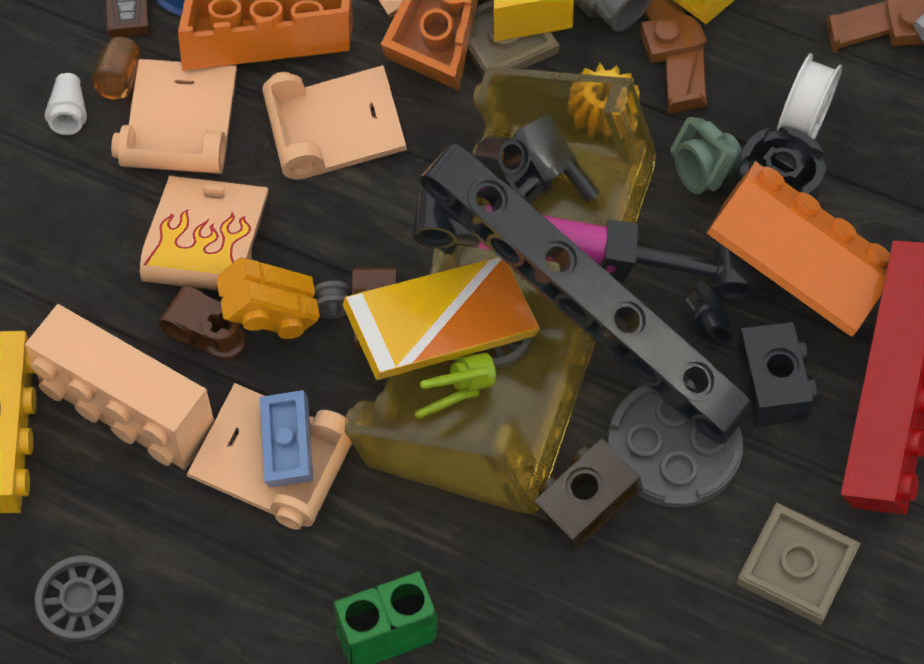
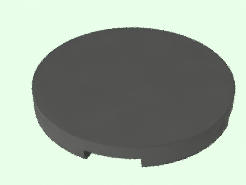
[608,380,743,507]

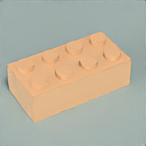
[25,304,214,470]

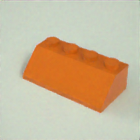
[707,161,890,337]

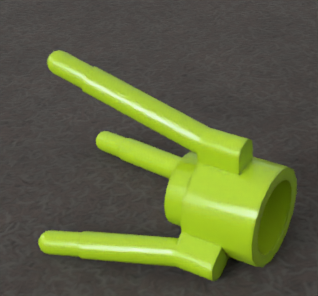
[414,353,496,419]

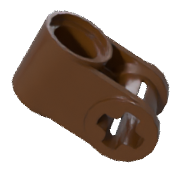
[158,286,246,361]

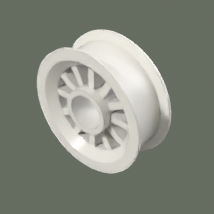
[776,53,842,140]

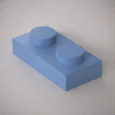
[260,390,313,488]

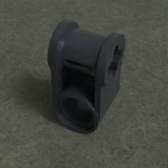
[475,137,552,204]

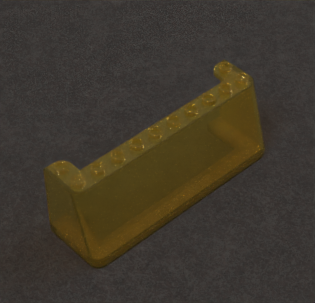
[344,67,655,515]

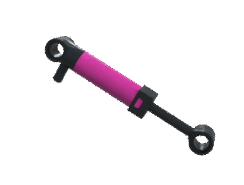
[413,190,758,302]

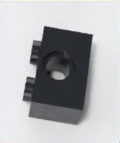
[736,322,817,427]

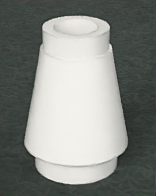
[45,73,87,135]

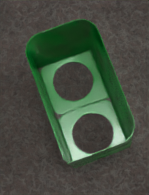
[334,571,438,664]

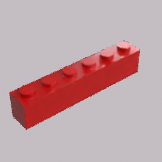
[841,241,924,515]

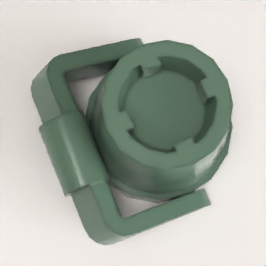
[670,117,742,194]

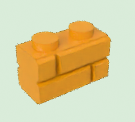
[217,257,320,339]

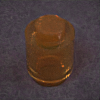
[91,37,142,99]

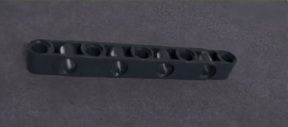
[420,144,753,444]

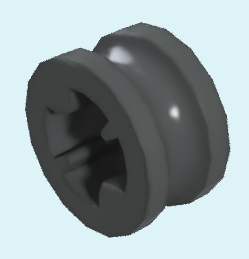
[313,281,352,319]

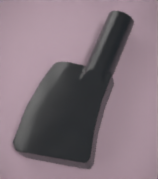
[513,114,600,203]

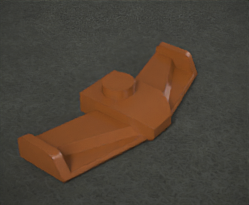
[640,0,707,114]
[825,0,924,53]

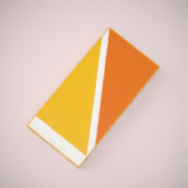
[342,257,540,380]

